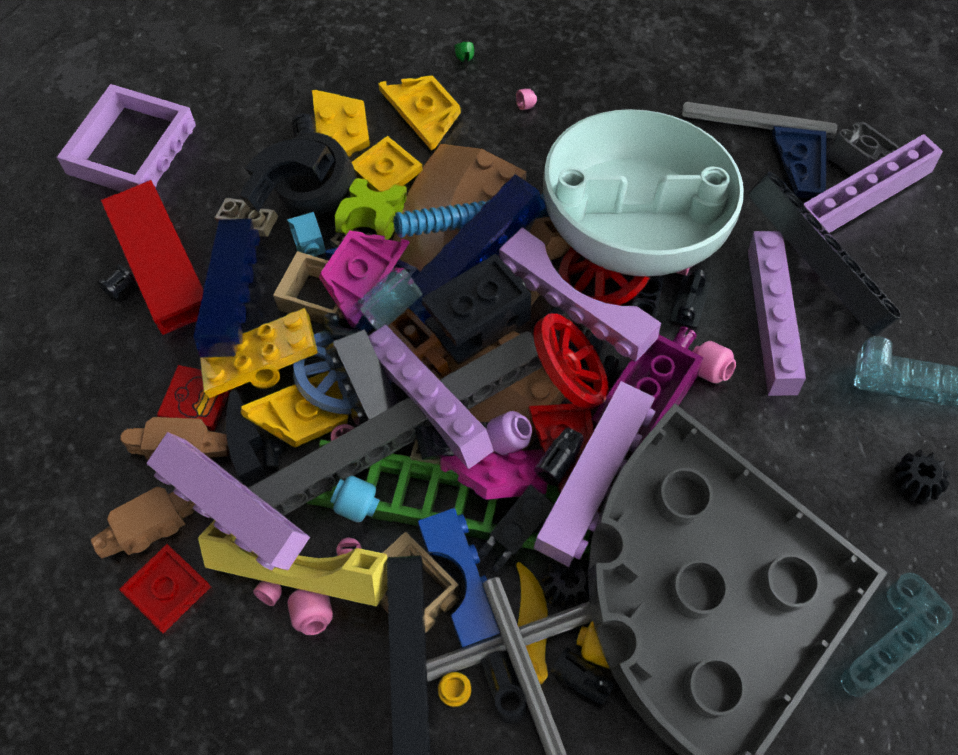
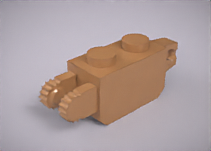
[120,417,230,460]
[91,487,195,559]

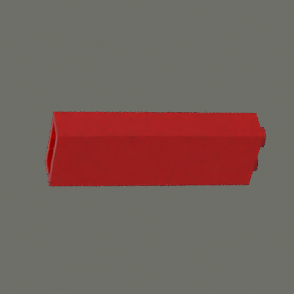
[101,180,214,335]

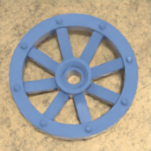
[293,331,392,414]

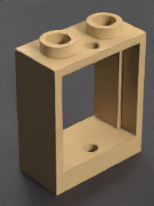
[273,251,345,325]
[379,532,460,633]

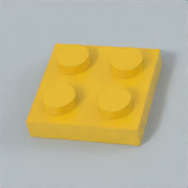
[352,136,423,192]

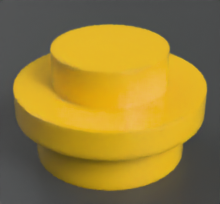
[438,672,471,707]

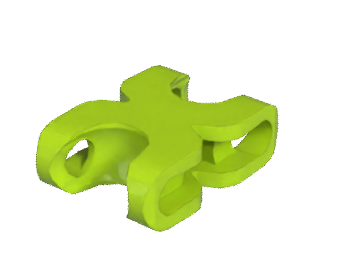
[335,178,407,240]

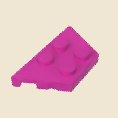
[319,230,410,328]
[440,449,548,500]

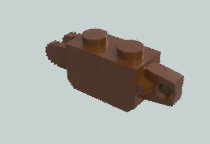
[379,303,451,378]

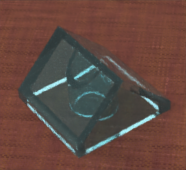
[353,268,423,330]

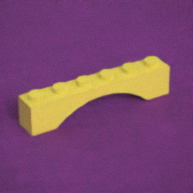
[198,520,388,606]

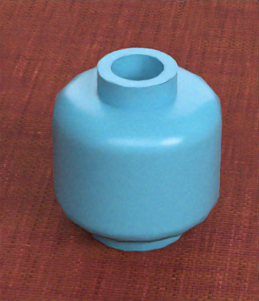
[330,476,380,523]

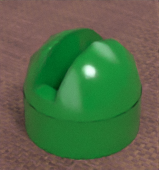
[454,42,474,62]

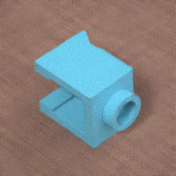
[287,212,326,257]

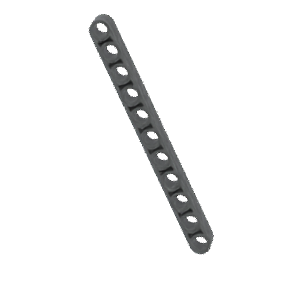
[248,332,543,516]

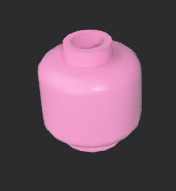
[692,341,736,384]
[287,589,333,635]

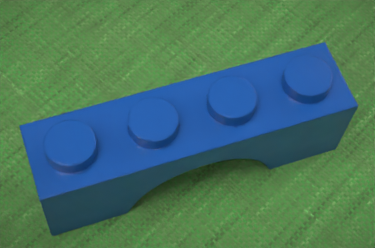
[418,508,500,648]

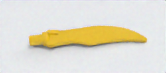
[516,562,548,684]

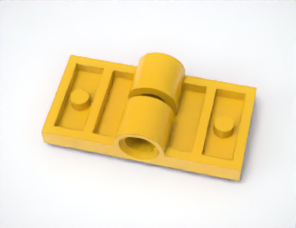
[199,308,318,398]

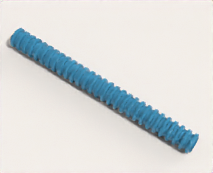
[394,193,549,238]

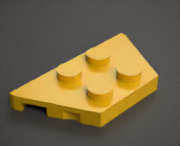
[378,75,461,151]
[312,90,370,157]
[241,371,348,448]

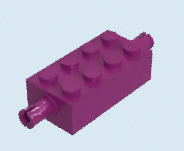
[592,326,704,458]

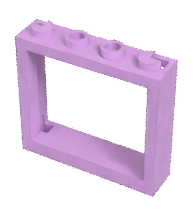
[57,84,196,192]

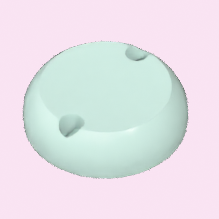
[543,109,744,277]

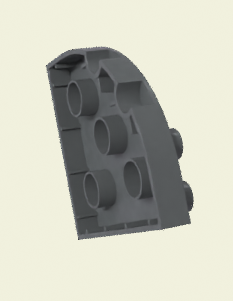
[588,403,887,755]

